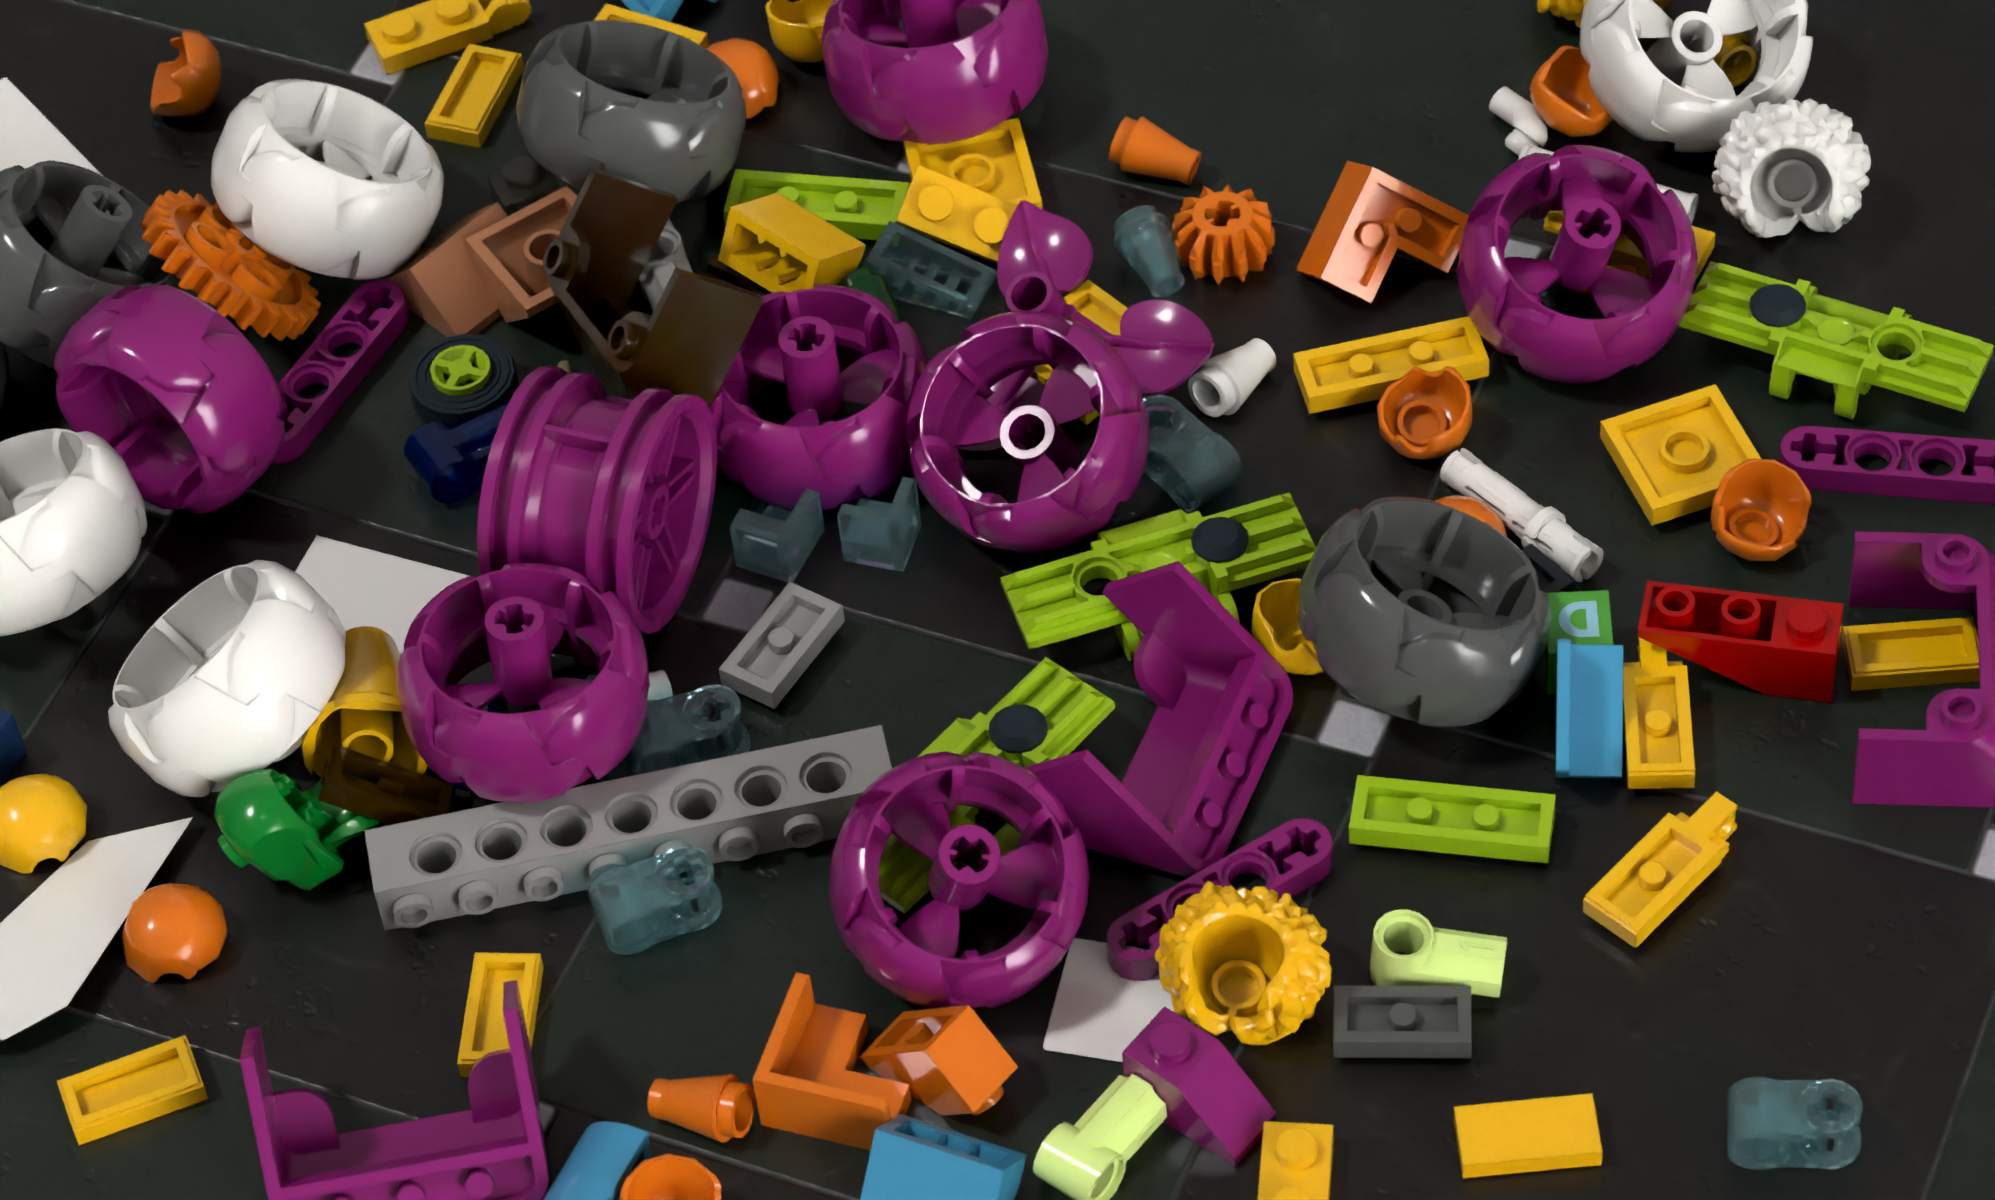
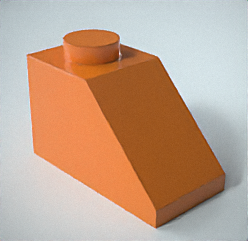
[860,1005,1018,1115]

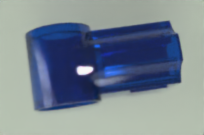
[404,402,509,503]

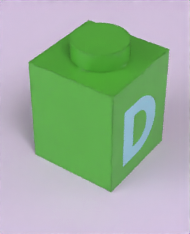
[1544,590,1613,694]

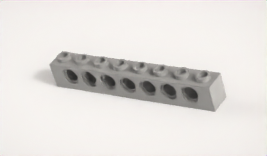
[364,725,892,931]

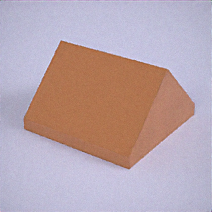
[465,185,577,323]
[382,202,508,337]

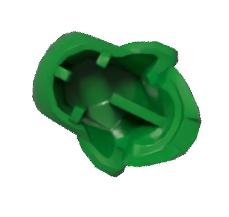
[215,769,380,891]

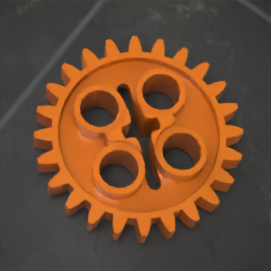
[140,190,321,341]

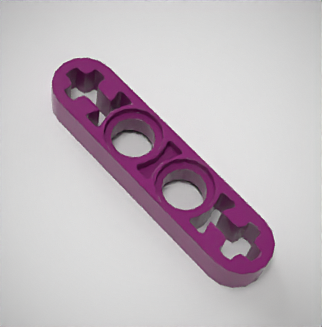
[273,280,409,464]
[1779,426,1995,505]
[1107,818,1332,981]

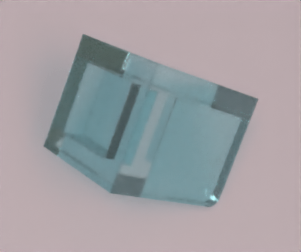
[837,477,922,572]
[729,488,825,583]

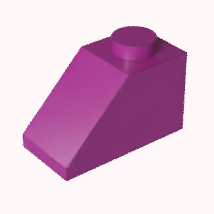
[1122,1006,1277,1167]

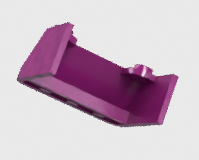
[1849,531,1995,808]
[1024,561,1293,877]
[240,980,548,1200]

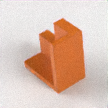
[1297,161,1469,303]
[752,972,912,1151]

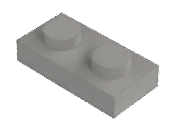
[719,581,845,709]

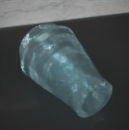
[1114,205,1185,297]

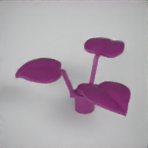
[958,200,1215,454]

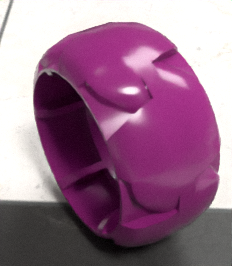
[822,0,1048,145]
[1457,145,1698,384]
[710,284,929,511]
[54,285,285,514]
[906,311,1150,554]
[397,563,650,803]
[829,752,1090,1009]

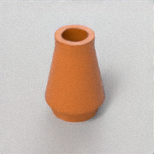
[1109,116,1202,185]
[647,1074,755,1143]

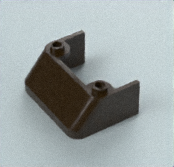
[543,167,764,409]

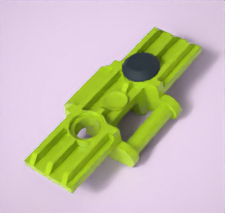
[1679,261,1994,420]
[1000,492,1316,661]
[878,657,1115,914]

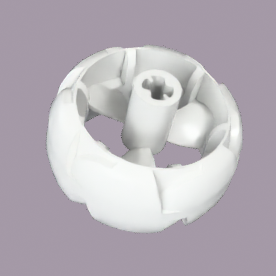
[1580,0,1813,153]
[211,79,444,280]
[0,428,147,637]
[108,560,346,797]

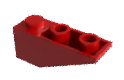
[1638,580,1844,703]

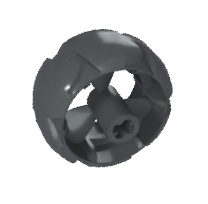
[516,20,746,203]
[0,160,186,369]
[1297,496,1551,728]

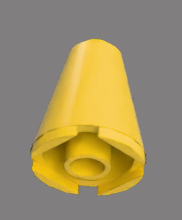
[302,626,428,777]

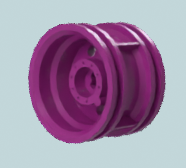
[477,366,717,634]

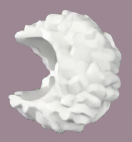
[1712,99,1871,238]

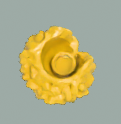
[1155,881,1332,1046]

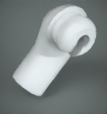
[1489,86,1548,156]

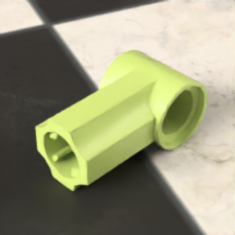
[1370,909,1507,998]
[1033,1074,1167,1200]

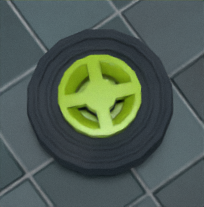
[408,334,519,434]

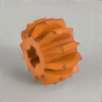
[1172,182,1275,286]

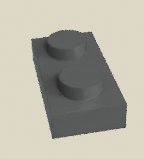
[1333,985,1472,1058]

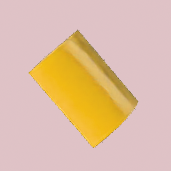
[718,192,866,293]

